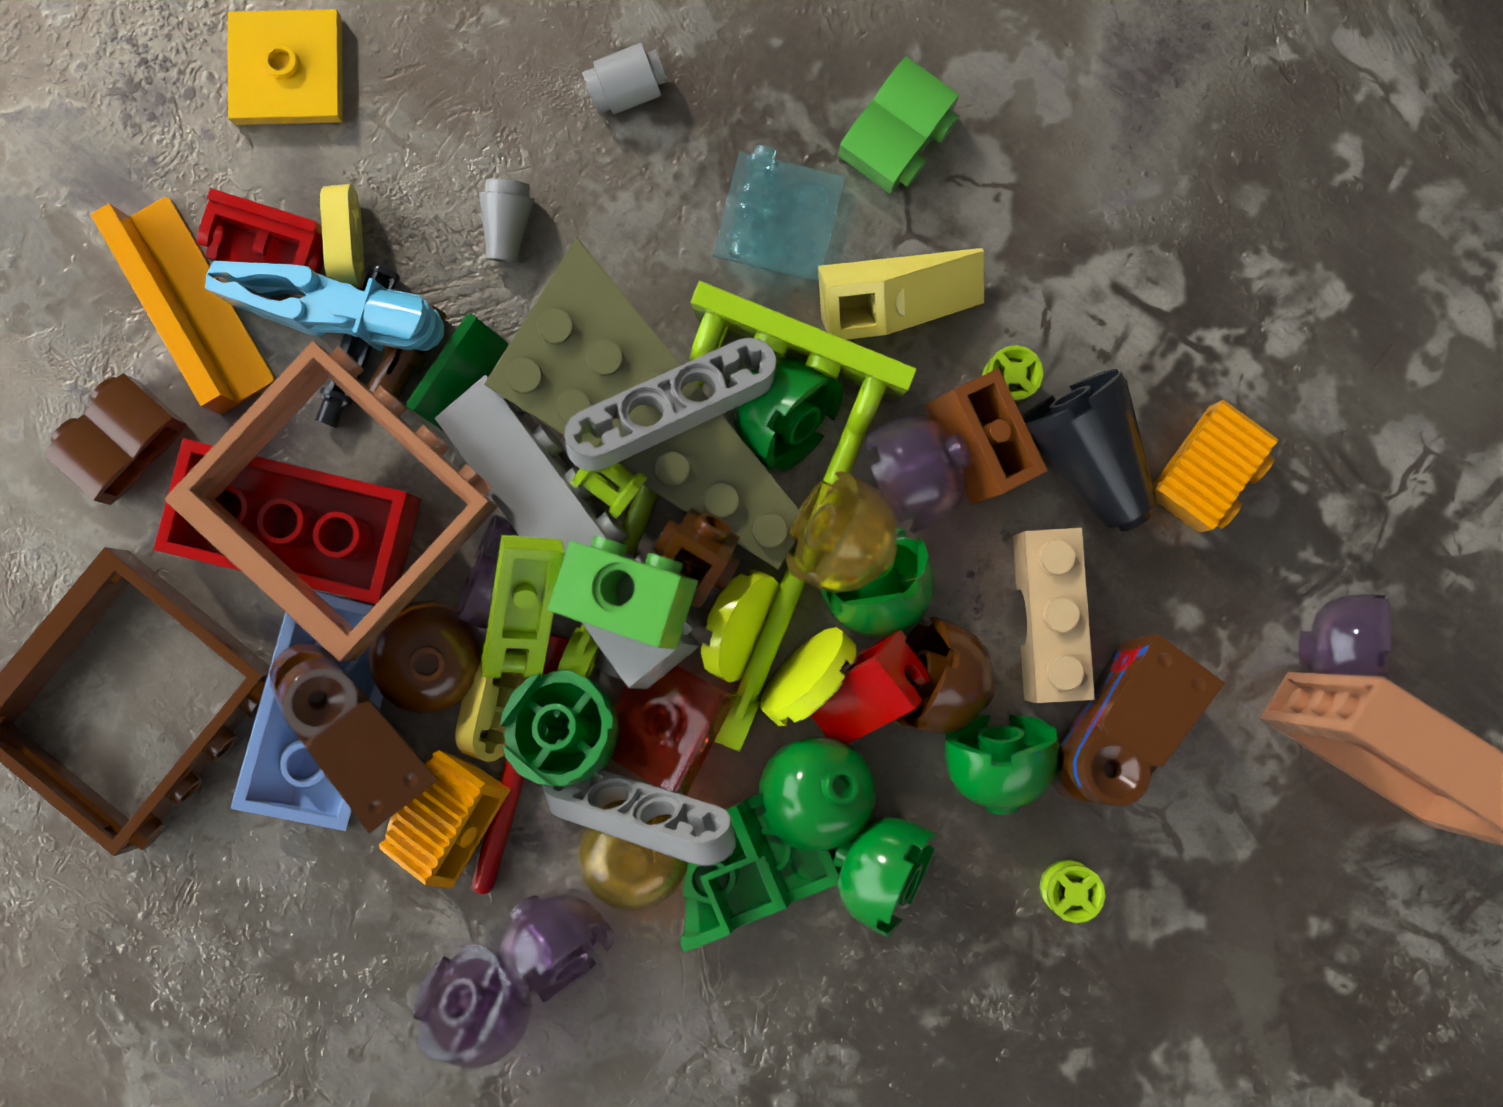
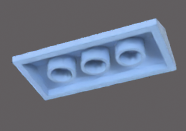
[231,590,383,831]

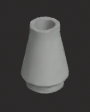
[479,179,534,263]

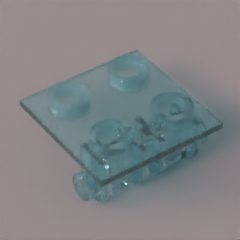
[713,145,845,282]

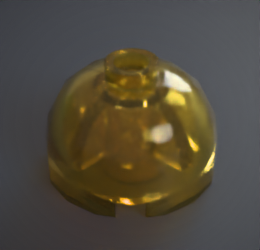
[786,471,897,593]
[578,800,687,912]

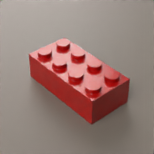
[153,438,422,604]

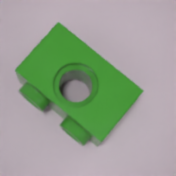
[547,535,698,650]

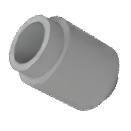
[582,42,668,115]

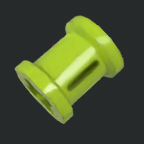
[569,442,648,518]

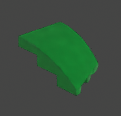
[681,793,841,953]

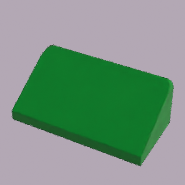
[406,313,509,431]

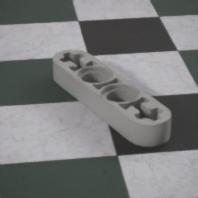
[564,338,776,471]
[542,770,736,866]

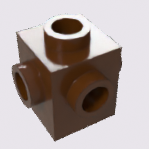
[652,508,740,608]

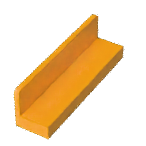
[90,197,276,415]

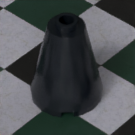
[1022,369,1156,531]

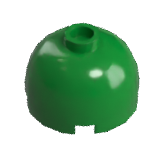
[734,358,843,472]
[817,527,935,637]
[501,670,620,787]
[944,714,1059,815]
[759,737,876,851]
[833,818,937,938]

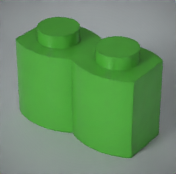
[838,56,960,194]

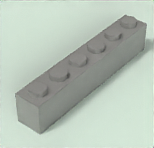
[435,375,700,689]

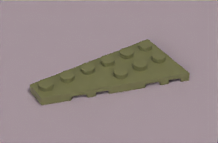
[484,237,808,569]

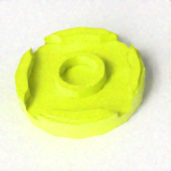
[701,570,780,682]
[760,627,856,726]

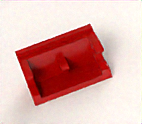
[197,188,324,274]
[810,629,930,744]

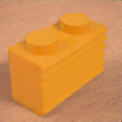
[1152,399,1278,533]
[379,750,510,889]

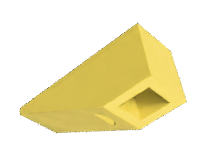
[818,248,984,340]

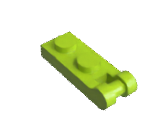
[481,535,564,679]

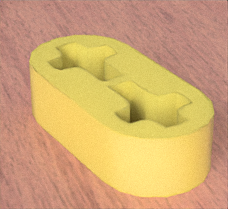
[320,184,365,289]
[455,655,525,762]

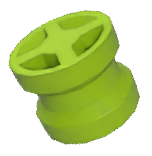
[982,345,1044,406]
[1039,859,1106,923]

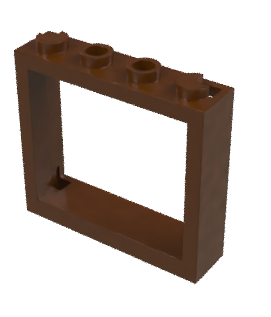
[0,547,270,856]

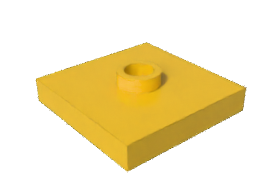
[228,9,343,125]

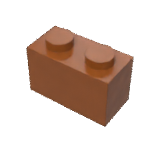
[924,368,1047,505]

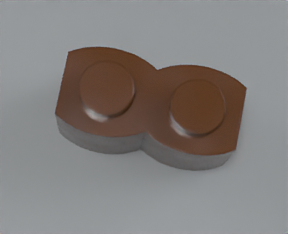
[44,373,187,505]

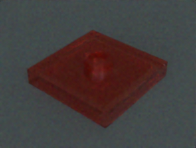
[611,665,737,796]

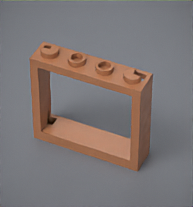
[164,341,498,662]
[1259,672,1503,846]

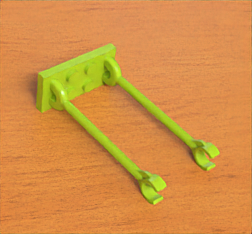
[557,281,916,752]

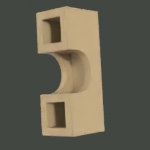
[1013,528,1095,703]

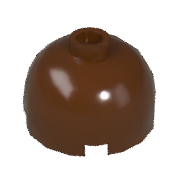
[368,601,482,714]
[895,617,995,734]

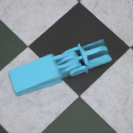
[205,261,444,351]

